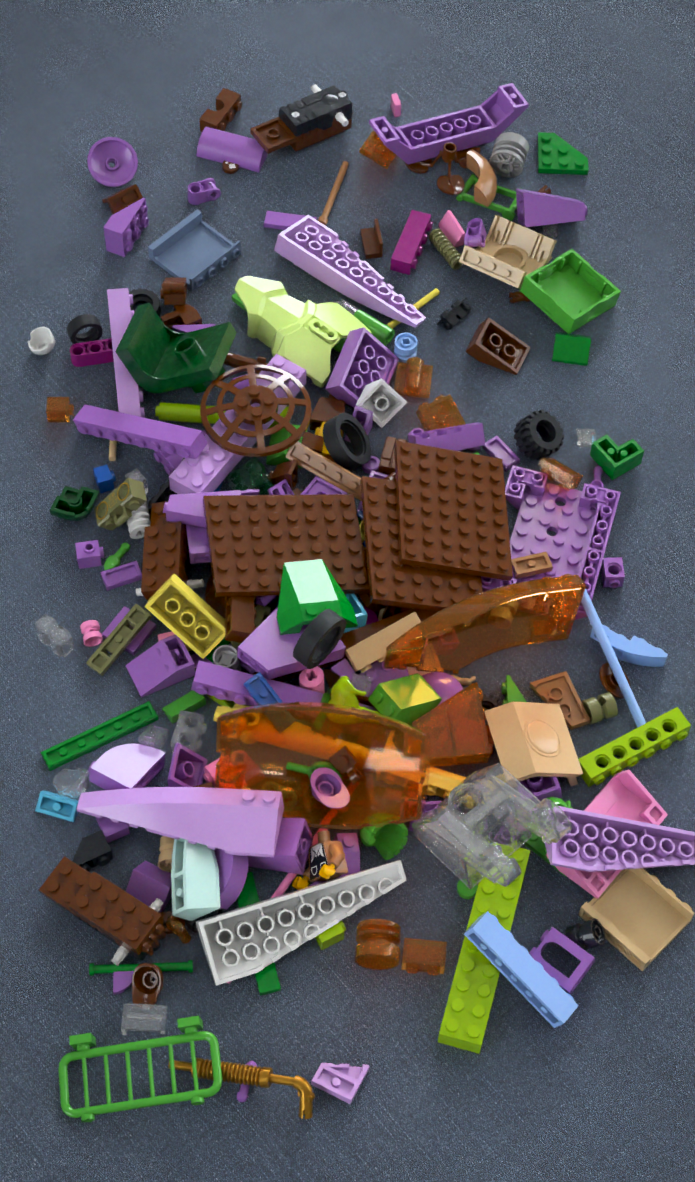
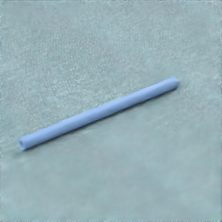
[576,587,646,728]

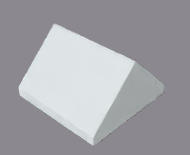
[356,378,407,428]

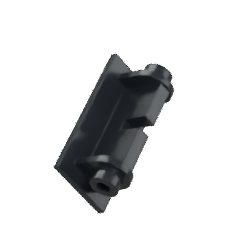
[437,297,471,330]

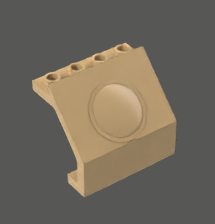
[459,215,557,288]
[484,701,583,790]

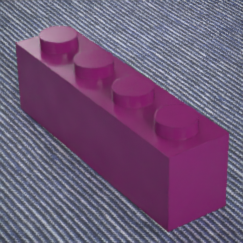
[390,210,433,275]

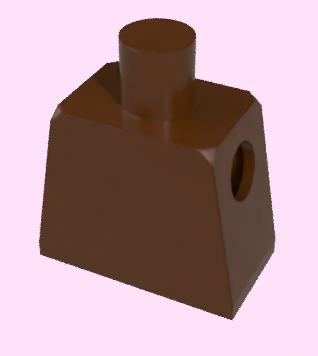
[310,394,345,435]

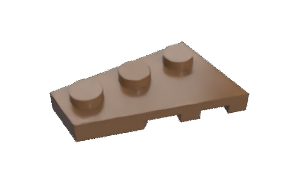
[530,671,590,730]

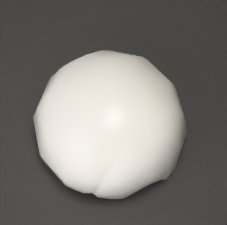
[28,327,55,355]

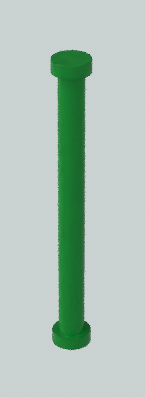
[89,960,193,976]

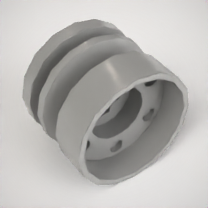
[489,132,529,178]

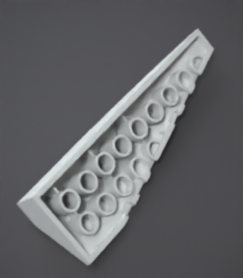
[196,860,406,986]

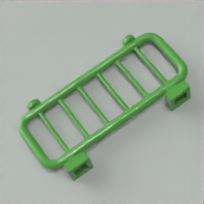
[58,1016,222,1122]

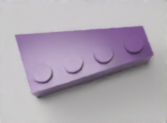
[408,422,485,452]

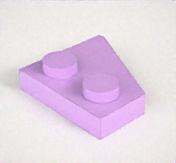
[311,1063,370,1104]

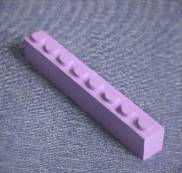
[107,288,145,418]

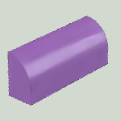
[197,127,268,172]

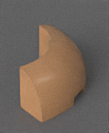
[466,150,497,207]

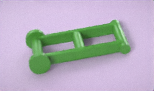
[456,174,521,221]

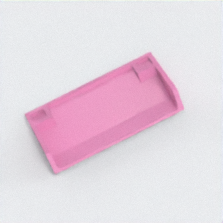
[545,769,668,898]

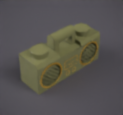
[94,478,147,531]

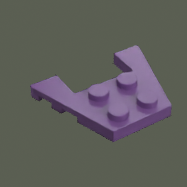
[330,650,409,699]

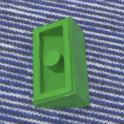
[162,690,206,724]

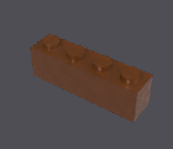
[225,596,257,643]

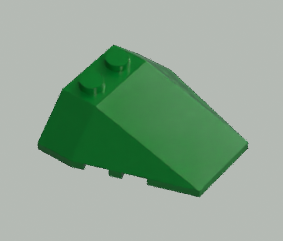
[276,559,358,635]

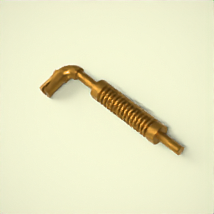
[168,1057,315,1119]

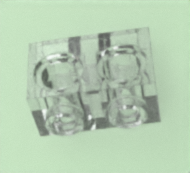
[170,710,207,754]

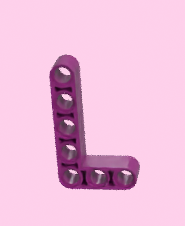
[70,338,114,367]

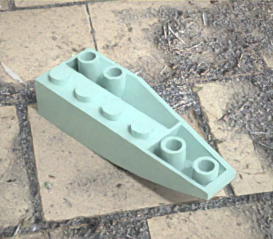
[171,838,221,921]

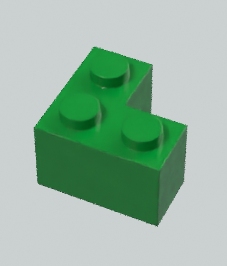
[590,434,644,480]

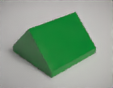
[552,332,591,366]

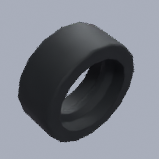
[67,314,103,344]

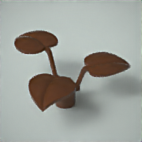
[405,142,481,195]

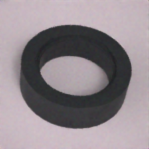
[323,413,371,471]
[293,609,346,669]

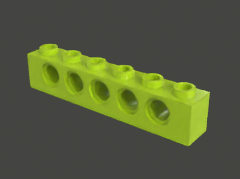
[578,707,691,787]

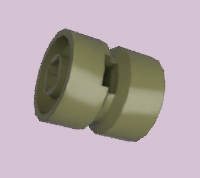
[582,692,618,725]

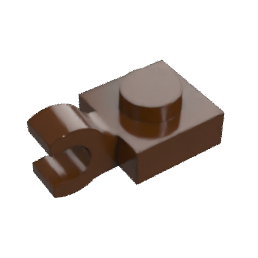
[328,745,363,784]

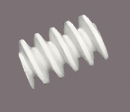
[127,502,151,539]

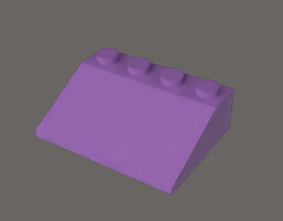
[325,327,399,408]

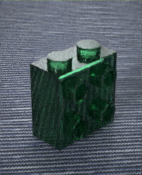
[226,457,274,495]

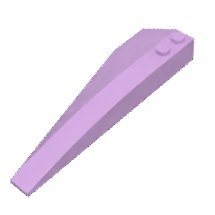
[274,215,426,328]

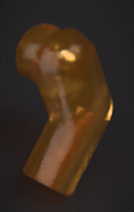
[166,915,191,944]

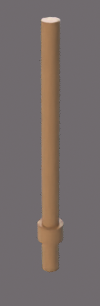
[318,161,349,226]

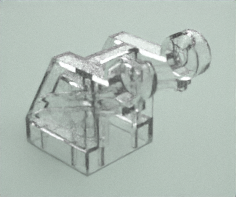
[412,763,572,890]

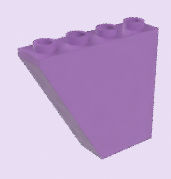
[237,607,346,680]

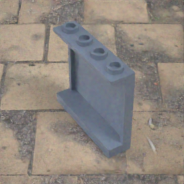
[148,210,241,291]

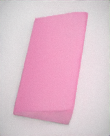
[439,210,465,248]

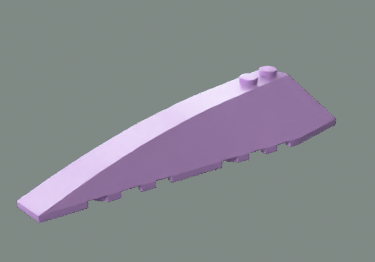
[76,787,284,857]
[542,805,695,872]

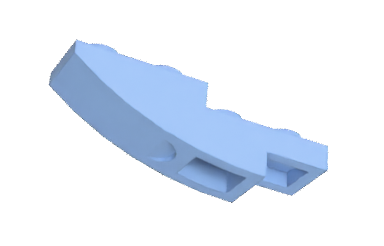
[590,625,668,667]

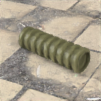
[428,228,463,270]

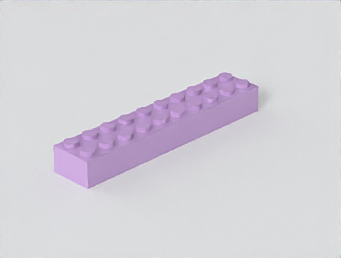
[169,354,306,494]

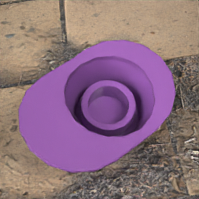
[310,767,350,809]

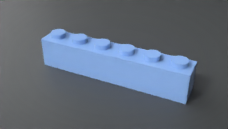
[464,911,579,1028]

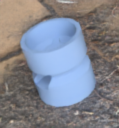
[394,332,418,366]

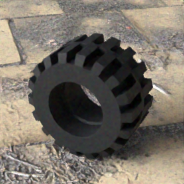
[514,410,564,461]

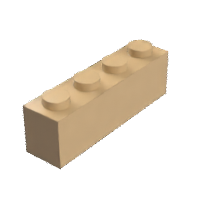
[345,612,426,673]

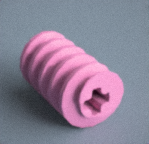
[299,666,325,694]

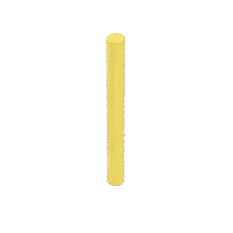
[387,288,440,329]

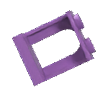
[529,927,595,995]

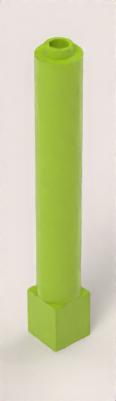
[155,402,290,429]

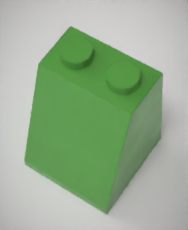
[368,673,442,730]

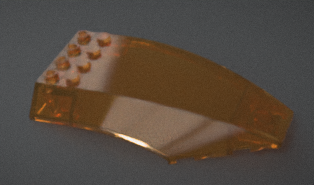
[384,574,586,675]

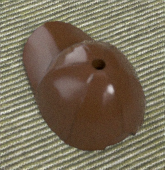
[132,963,164,1010]

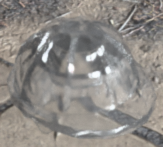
[53,767,89,799]

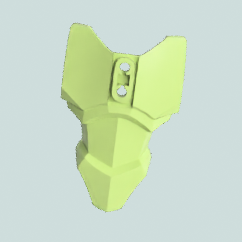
[235,276,371,388]

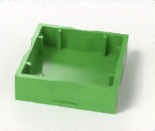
[520,249,621,334]

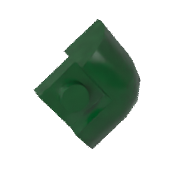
[50,486,100,521]

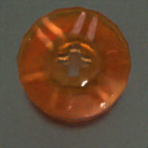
[355,919,401,970]

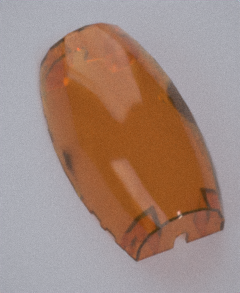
[215,702,431,829]

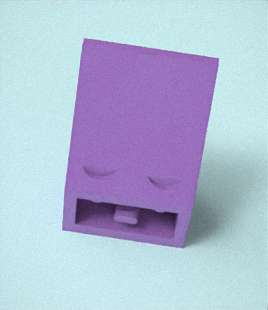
[103,198,149,257]
[126,634,195,698]

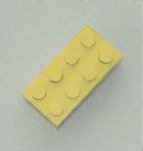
[145,574,225,659]

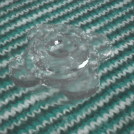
[542,224,559,239]

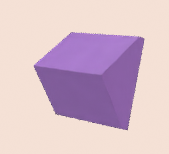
[167,743,207,787]
[126,861,172,912]

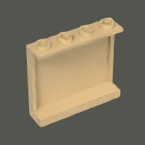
[579,868,694,972]

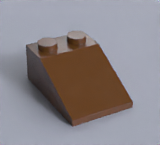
[465,317,531,375]

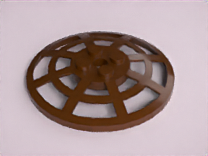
[200,365,311,457]

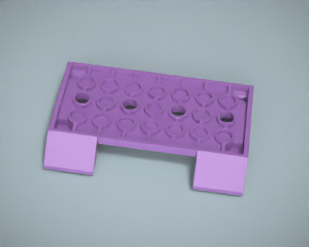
[481,465,621,622]

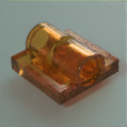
[394,357,433,398]

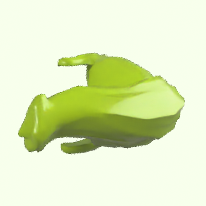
[328,676,383,723]

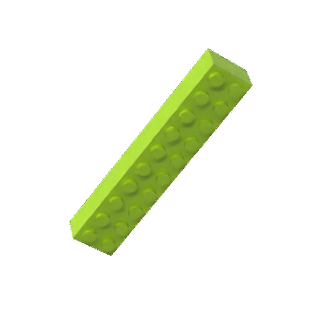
[438,840,531,1054]

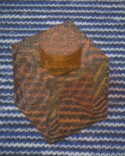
[46,397,74,422]

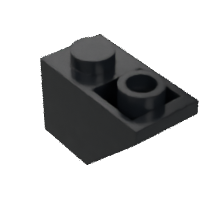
[73,830,113,872]

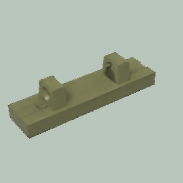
[86,604,152,676]

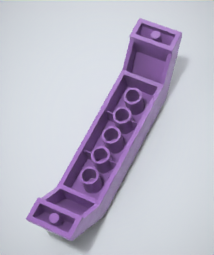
[369,83,529,164]

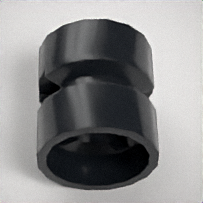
[565,918,605,950]

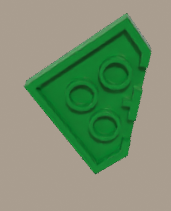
[537,132,588,175]

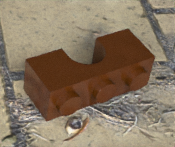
[199,88,242,132]

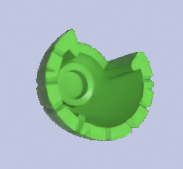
[359,814,408,860]

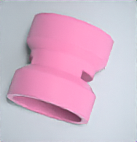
[80,620,103,647]

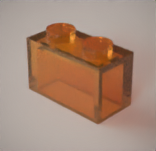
[401,938,447,976]

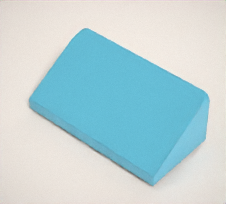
[35,791,79,822]

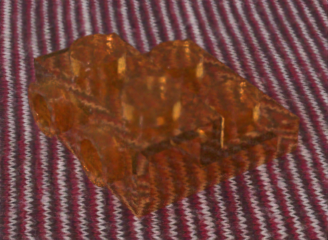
[359,129,397,169]
[416,394,466,431]
[538,458,583,490]

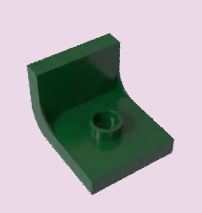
[115,303,237,394]

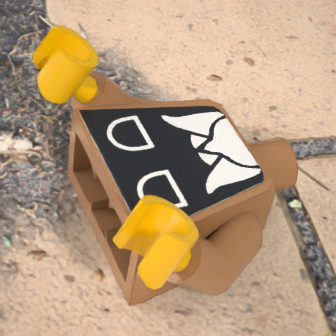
[292,831,348,890]

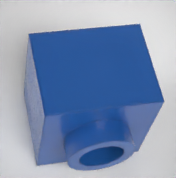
[93,465,116,493]

